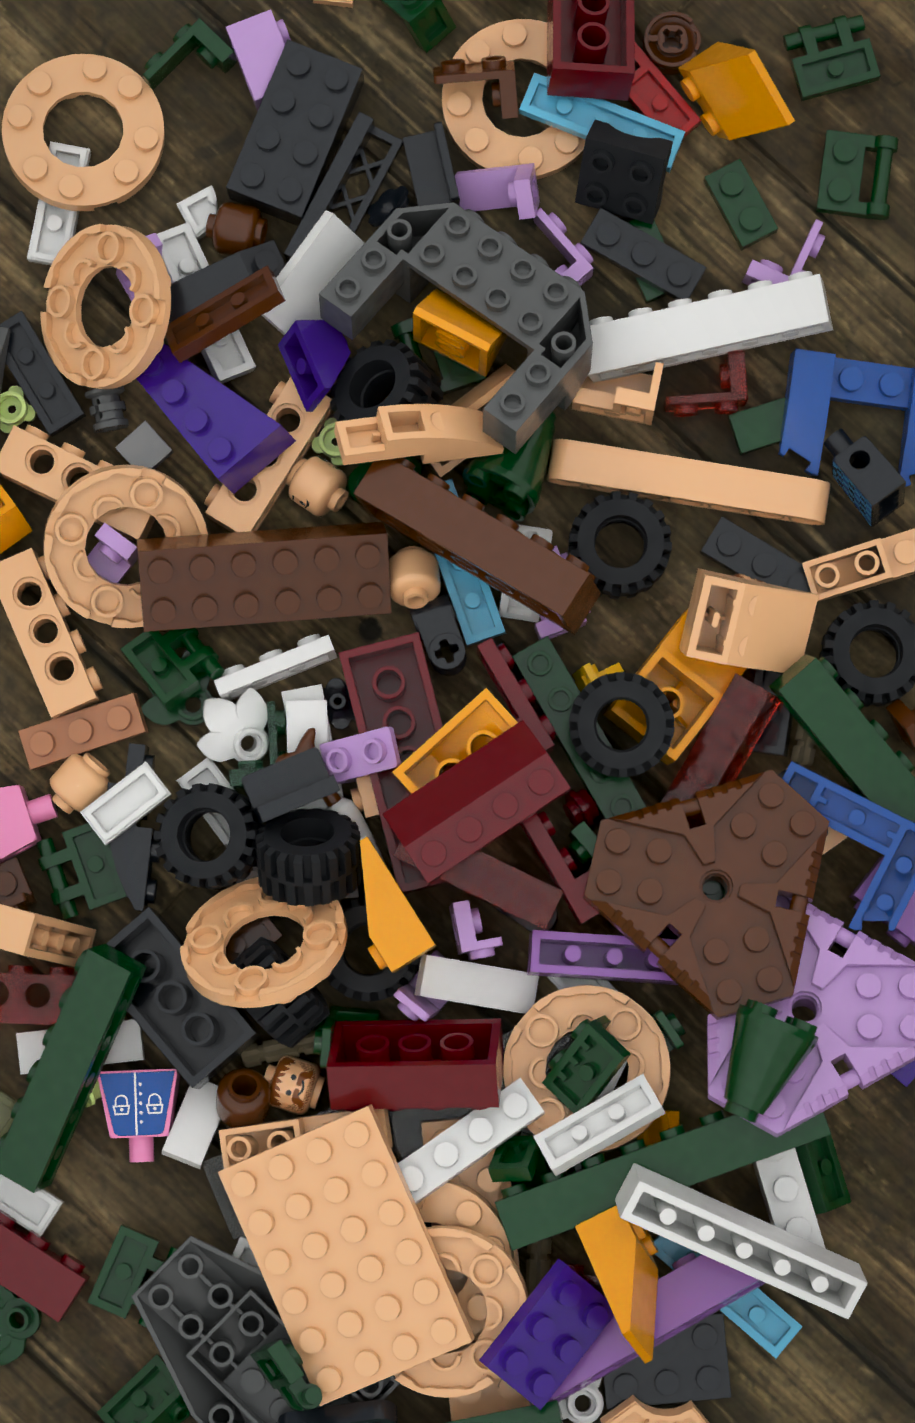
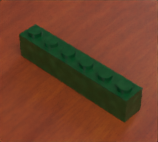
[768,654,915,822]
[0,943,147,1193]

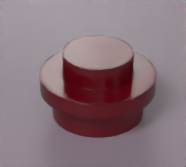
[563,789,600,827]

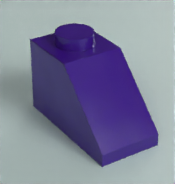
[278,320,351,412]

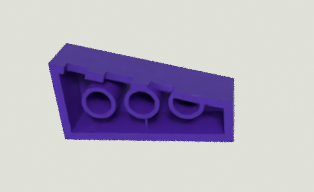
[136,344,296,494]

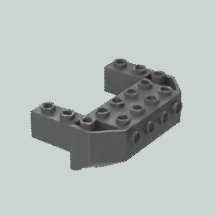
[319,202,593,454]

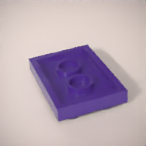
[479,1259,614,1410]

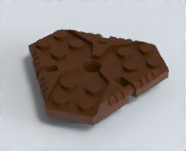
[583,770,829,1020]

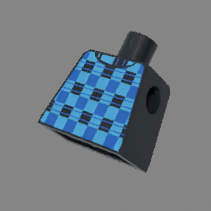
[824,429,906,527]

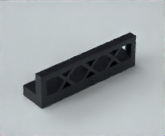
[284,112,403,263]

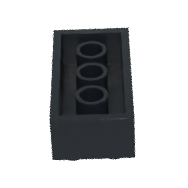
[226,39,364,226]
[106,907,262,1089]

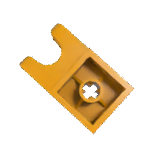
[603,608,747,765]

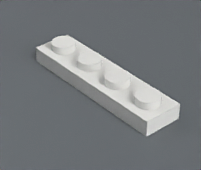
[157,222,256,384]
[398,1078,545,1204]

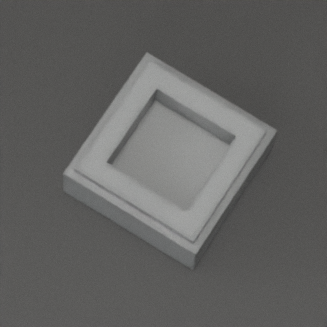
[115,421,174,469]

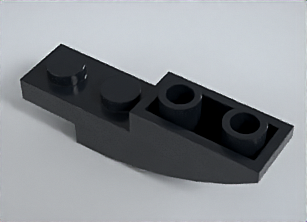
[107,743,160,912]

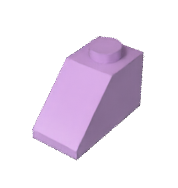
[226,9,291,111]

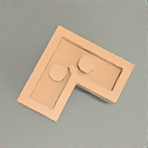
[572,362,664,425]

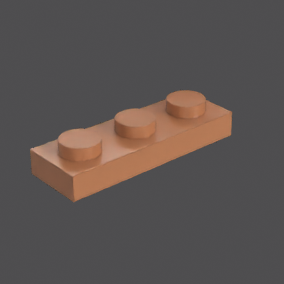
[18,693,149,770]

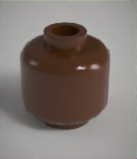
[206,202,268,256]
[216,1068,271,1128]

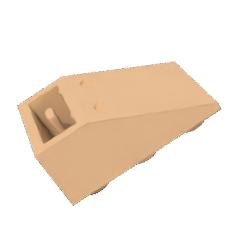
[679,568,819,673]

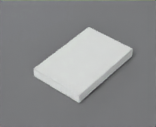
[262,210,365,335]

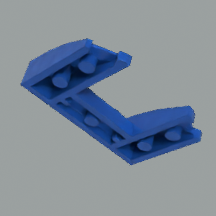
[778,349,915,487]
[782,761,915,931]

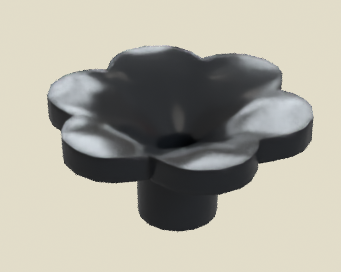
[368,186,409,227]
[323,678,355,730]

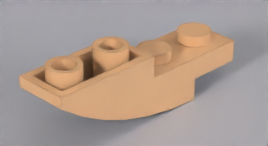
[334,404,504,465]
[802,528,915,602]
[218,1109,393,1168]

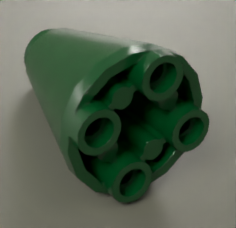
[462,412,556,522]
[723,999,819,1123]

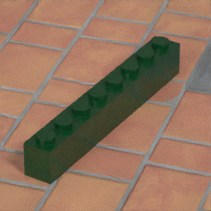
[495,1110,831,1251]

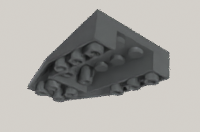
[131,1235,400,1423]

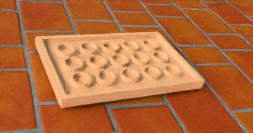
[218,1104,475,1406]

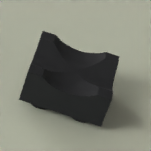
[575,120,673,224]

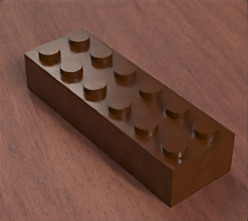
[353,457,601,635]
[137,522,392,632]

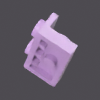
[449,900,503,961]

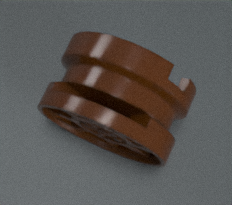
[643,11,701,76]

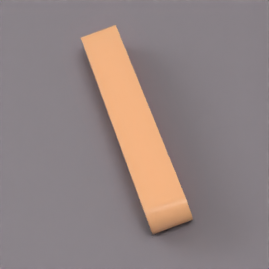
[547,439,831,525]

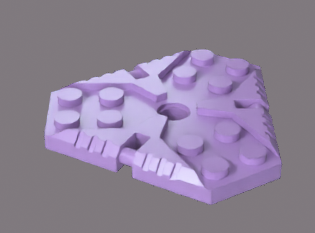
[707,895,915,1138]

